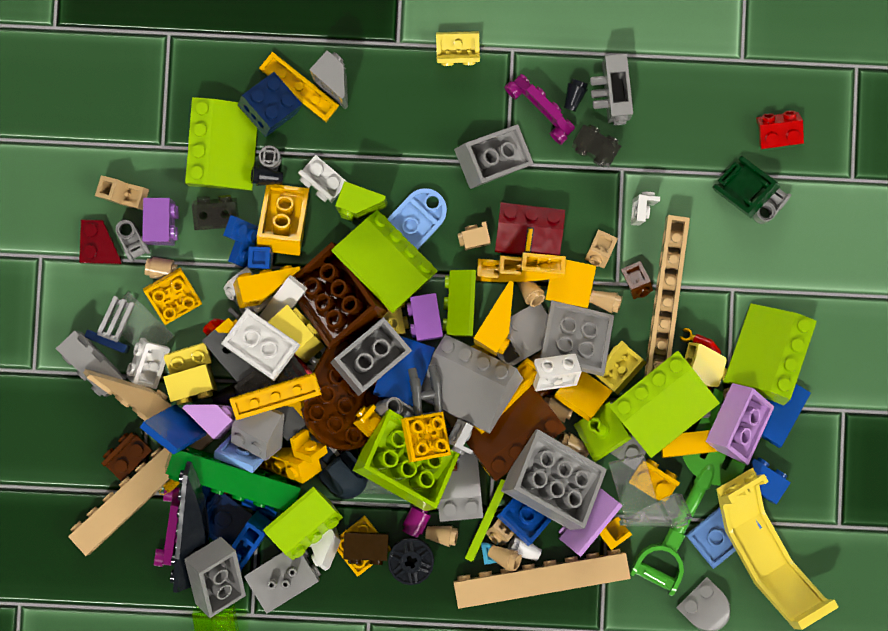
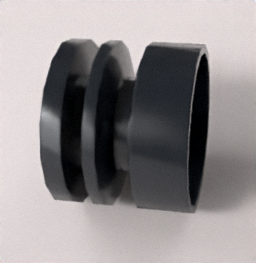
[388,537,434,585]

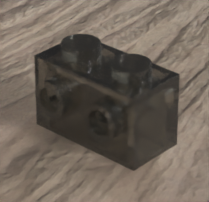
[572,124,621,168]
[192,195,239,230]

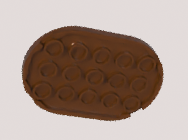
[301,327,390,450]

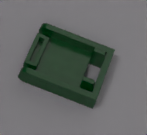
[712,156,780,218]

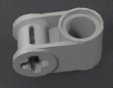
[753,189,791,224]
[116,220,151,263]
[375,397,414,418]

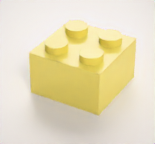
[268,305,325,363]
[163,364,218,405]

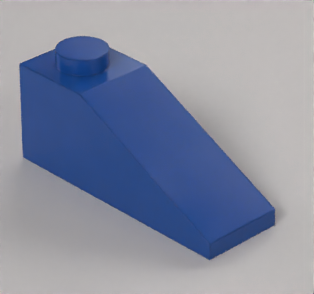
[232,511,273,571]

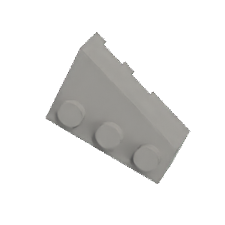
[55,330,126,397]

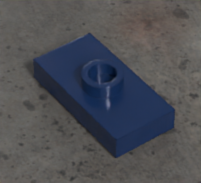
[85,329,131,354]

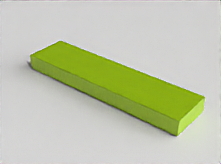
[465,478,505,562]

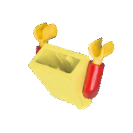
[680,328,728,390]

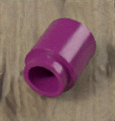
[402,506,431,538]

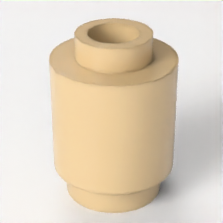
[145,257,178,279]
[544,396,573,423]

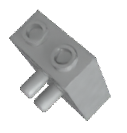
[590,54,633,125]
[244,550,321,614]

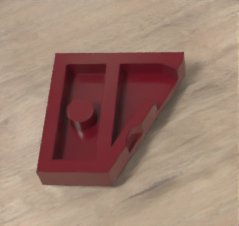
[79,220,122,264]

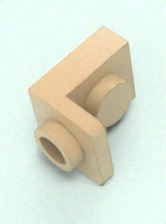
[585,229,618,268]
[486,518,515,547]

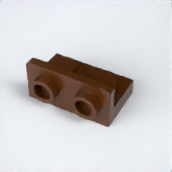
[101,432,153,482]

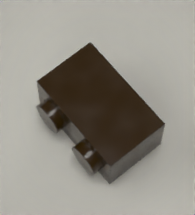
[343,532,389,565]

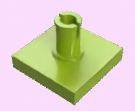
[574,401,632,462]

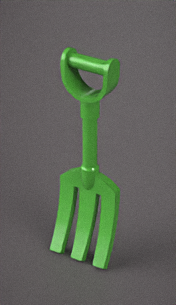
[630,388,746,596]

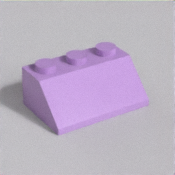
[705,383,774,465]
[182,405,235,439]
[558,488,623,557]

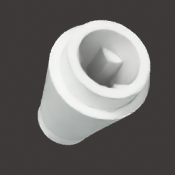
[508,535,542,561]

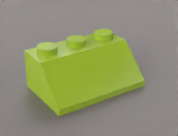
[335,181,388,222]
[442,270,476,338]
[263,486,343,560]

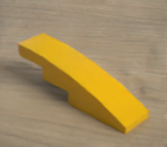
[476,253,566,282]

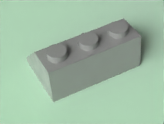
[309,51,348,109]

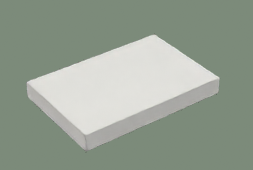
[221,308,301,381]

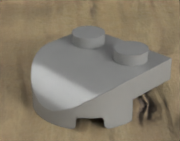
[676,577,730,631]

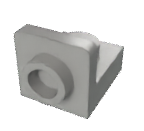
[448,419,473,455]

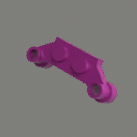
[504,74,575,145]
[154,487,180,567]

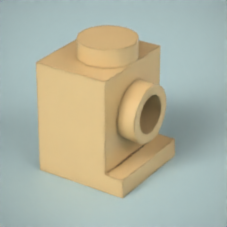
[457,222,491,250]

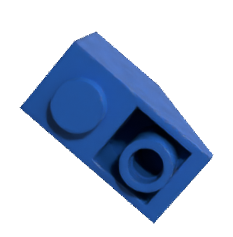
[749,457,791,504]

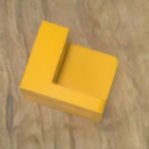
[599,517,632,550]

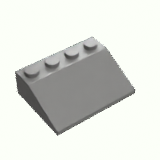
[421,334,523,434]
[501,429,607,530]

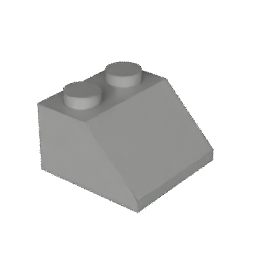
[231,409,284,461]

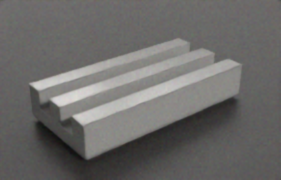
[97,296,134,342]

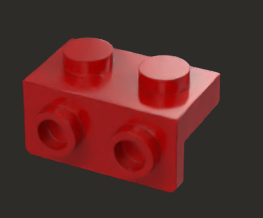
[756,111,804,149]

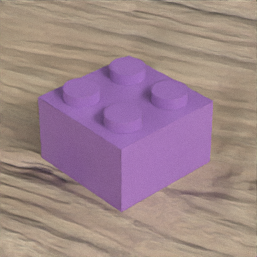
[142,198,179,246]
[407,293,443,342]

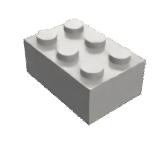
[330,317,412,396]
[184,537,246,618]

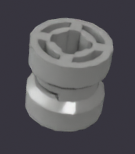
[259,146,282,169]

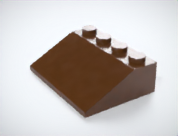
[293,242,388,349]
[464,385,566,481]

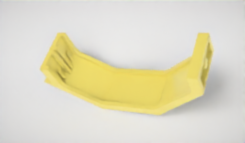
[716,468,838,630]

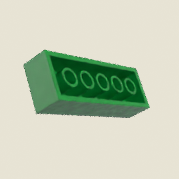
[165,446,301,514]

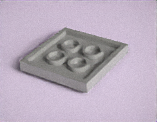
[540,300,614,377]

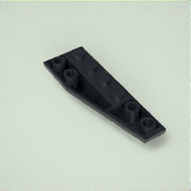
[170,461,209,593]

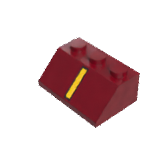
[495,202,565,256]

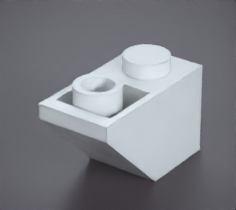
[309,527,341,571]

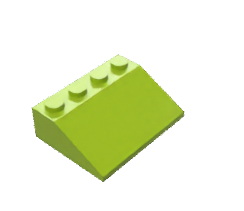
[185,97,258,191]
[331,210,438,313]
[723,303,817,405]
[609,351,720,458]
[353,409,460,511]

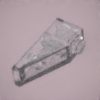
[619,493,693,529]

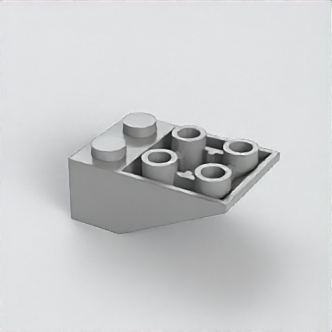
[497,304,548,366]

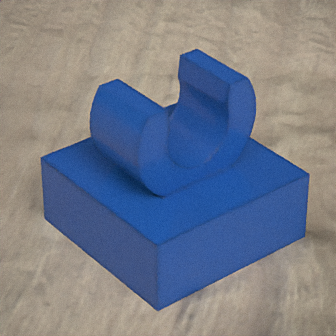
[248,246,272,270]

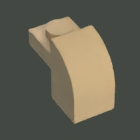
[95,175,149,210]

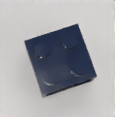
[238,72,302,138]

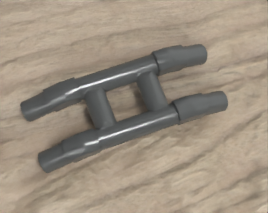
[408,365,443,416]

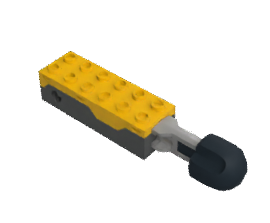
[202,318,368,499]

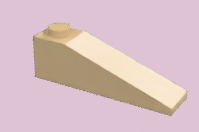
[83,369,171,421]

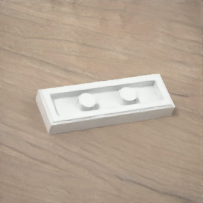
[259,275,307,322]

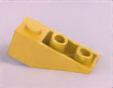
[233,265,300,309]
[260,447,322,483]

